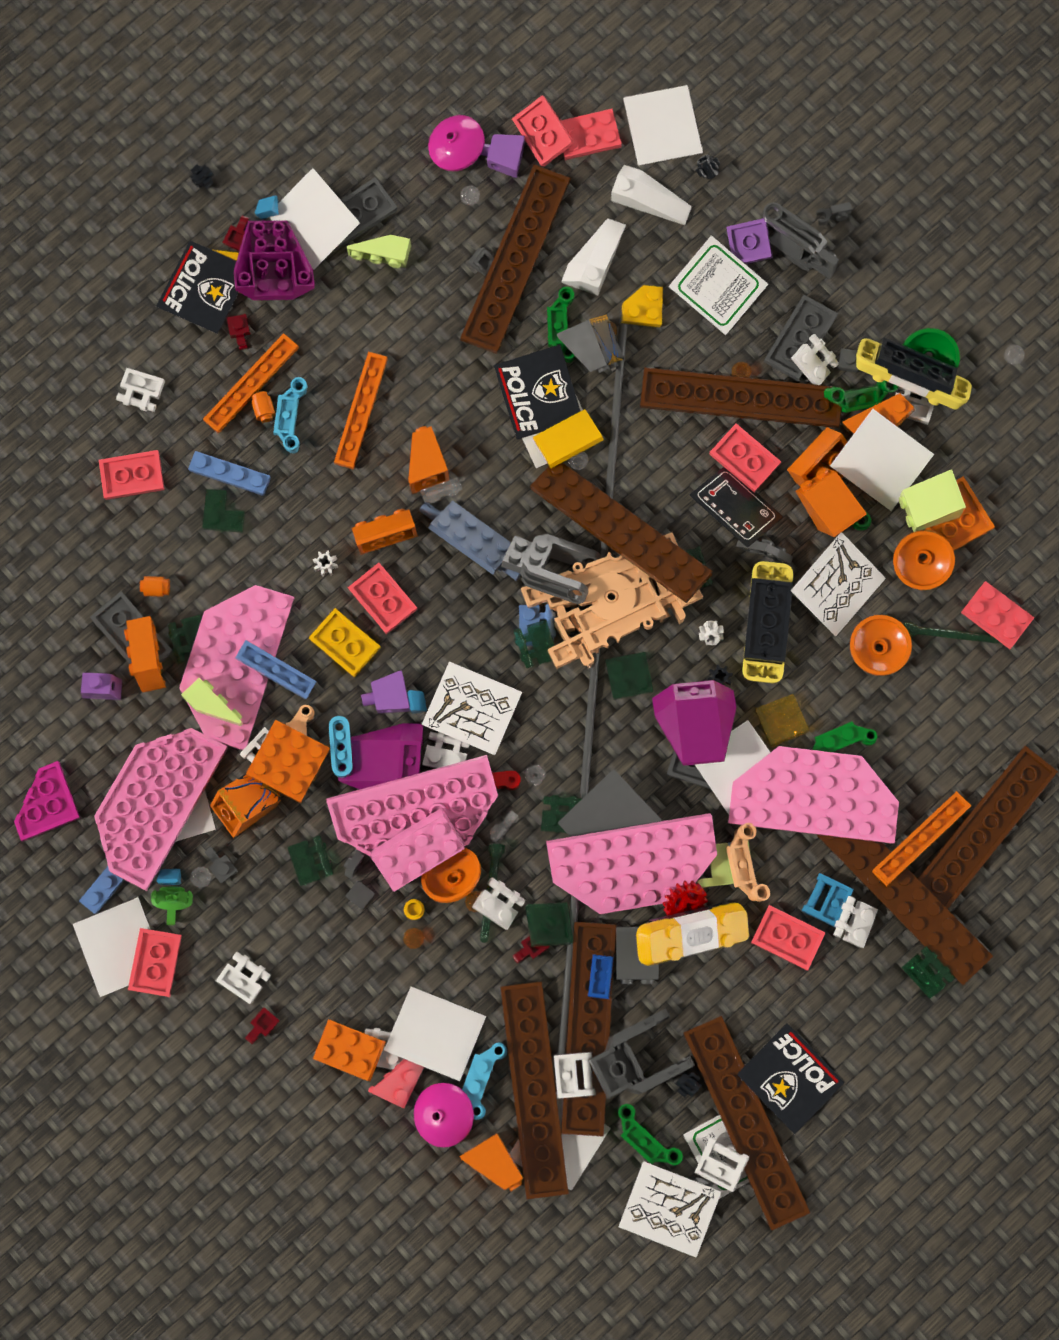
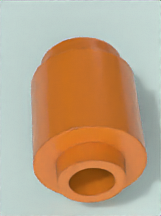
[251,392,276,423]
[140,576,170,597]

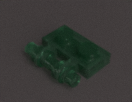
[167,615,202,663]
[513,620,555,668]
[541,795,582,833]
[287,835,334,887]
[901,946,955,999]

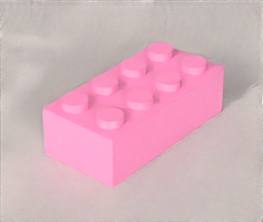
[371,808,465,891]

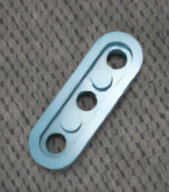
[329,716,353,778]

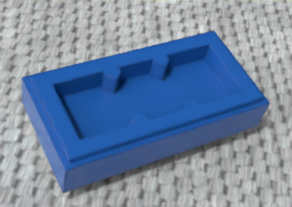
[588,955,614,999]

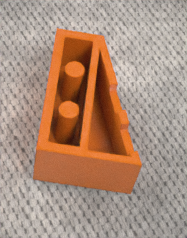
[842,393,915,434]
[124,616,166,693]

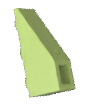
[347,235,411,268]
[181,678,243,726]

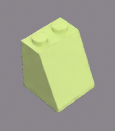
[899,470,966,532]

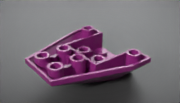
[233,220,315,301]
[652,680,736,766]
[338,723,424,790]

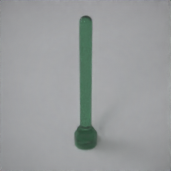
[903,621,999,644]
[480,843,506,943]

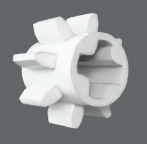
[313,550,338,576]
[699,621,724,645]

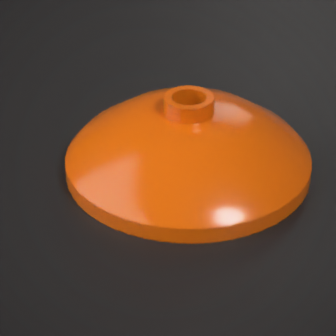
[893,530,955,590]
[850,615,912,676]
[421,847,481,903]

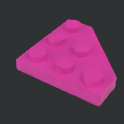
[14,761,80,841]

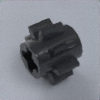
[695,154,721,179]
[190,164,214,189]
[707,664,733,685]
[675,1072,701,1097]

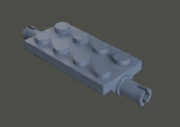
[419,501,521,581]

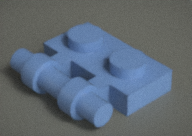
[519,604,556,646]

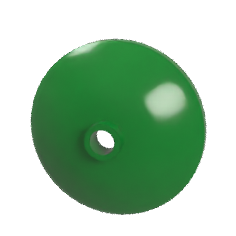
[903,328,960,368]

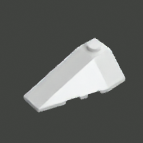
[611,165,692,225]
[561,219,626,296]

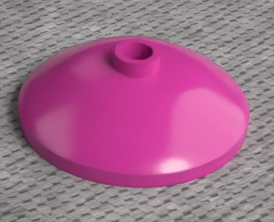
[428,115,485,171]
[414,1083,474,1147]

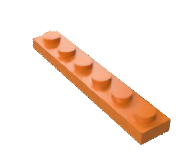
[203,333,299,434]
[334,352,388,469]
[872,791,971,886]

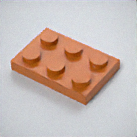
[313,1019,386,1082]

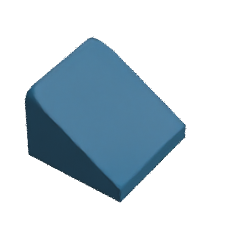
[255,195,279,219]
[407,690,427,714]
[157,869,181,885]

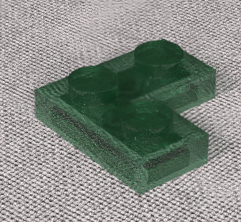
[202,489,245,533]

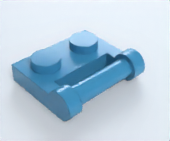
[801,873,854,927]

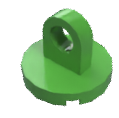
[151,886,193,925]

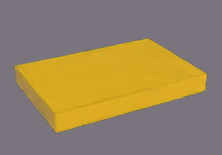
[533,409,604,468]
[309,608,381,678]

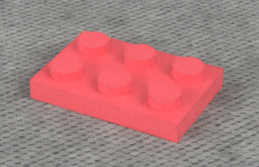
[512,95,574,167]
[561,109,622,160]
[709,424,781,493]
[99,450,165,500]
[348,563,418,635]
[961,581,1034,649]
[751,905,825,971]
[128,928,182,997]

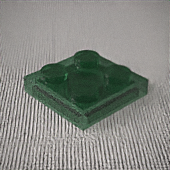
[605,652,653,700]
[525,902,573,947]

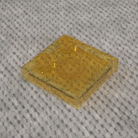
[755,694,809,747]

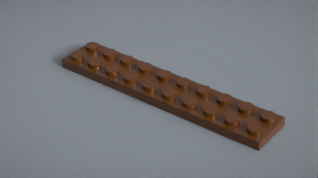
[460,165,570,354]
[640,367,843,428]
[530,463,712,603]
[918,746,1058,909]
[817,835,993,986]
[561,922,616,1137]
[500,981,569,1199]
[683,1016,810,1231]

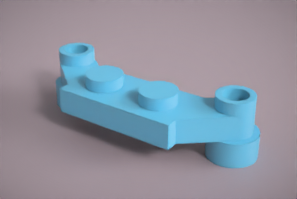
[273,377,307,453]
[462,1043,507,1120]

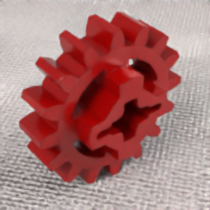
[663,881,708,916]

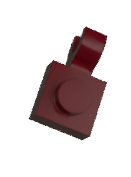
[223,215,249,251]
[227,314,251,350]
[512,930,550,964]
[245,1007,280,1044]

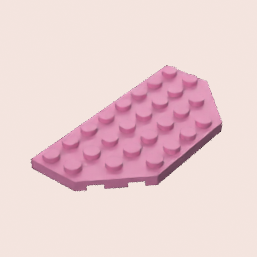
[179,585,294,750]
[94,728,228,891]
[728,746,899,844]
[326,755,498,857]
[546,813,717,914]

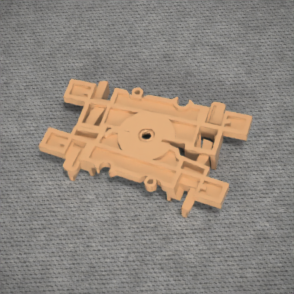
[521,533,703,669]

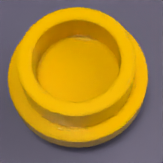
[404,899,425,920]

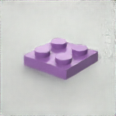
[726,218,773,264]

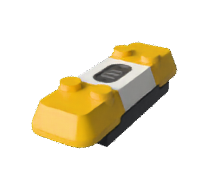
[636,903,749,966]

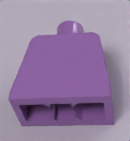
[480,134,525,178]
[361,670,410,713]
[81,673,122,700]

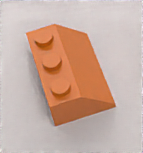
[787,427,847,486]
[352,509,418,555]

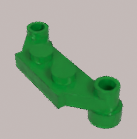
[547,287,576,363]
[824,380,899,413]
[812,721,877,752]
[618,1104,683,1165]

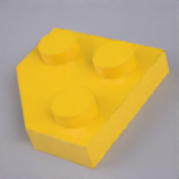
[621,285,663,327]

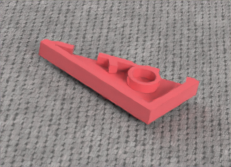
[368,1059,424,1109]

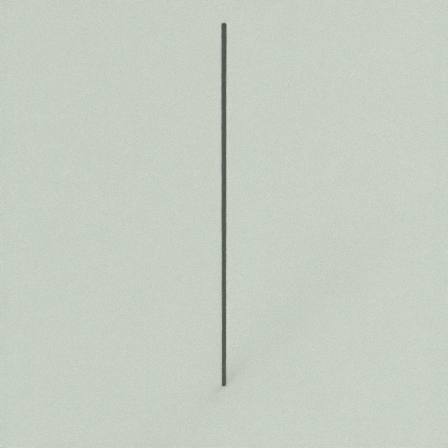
[558,311,627,1055]

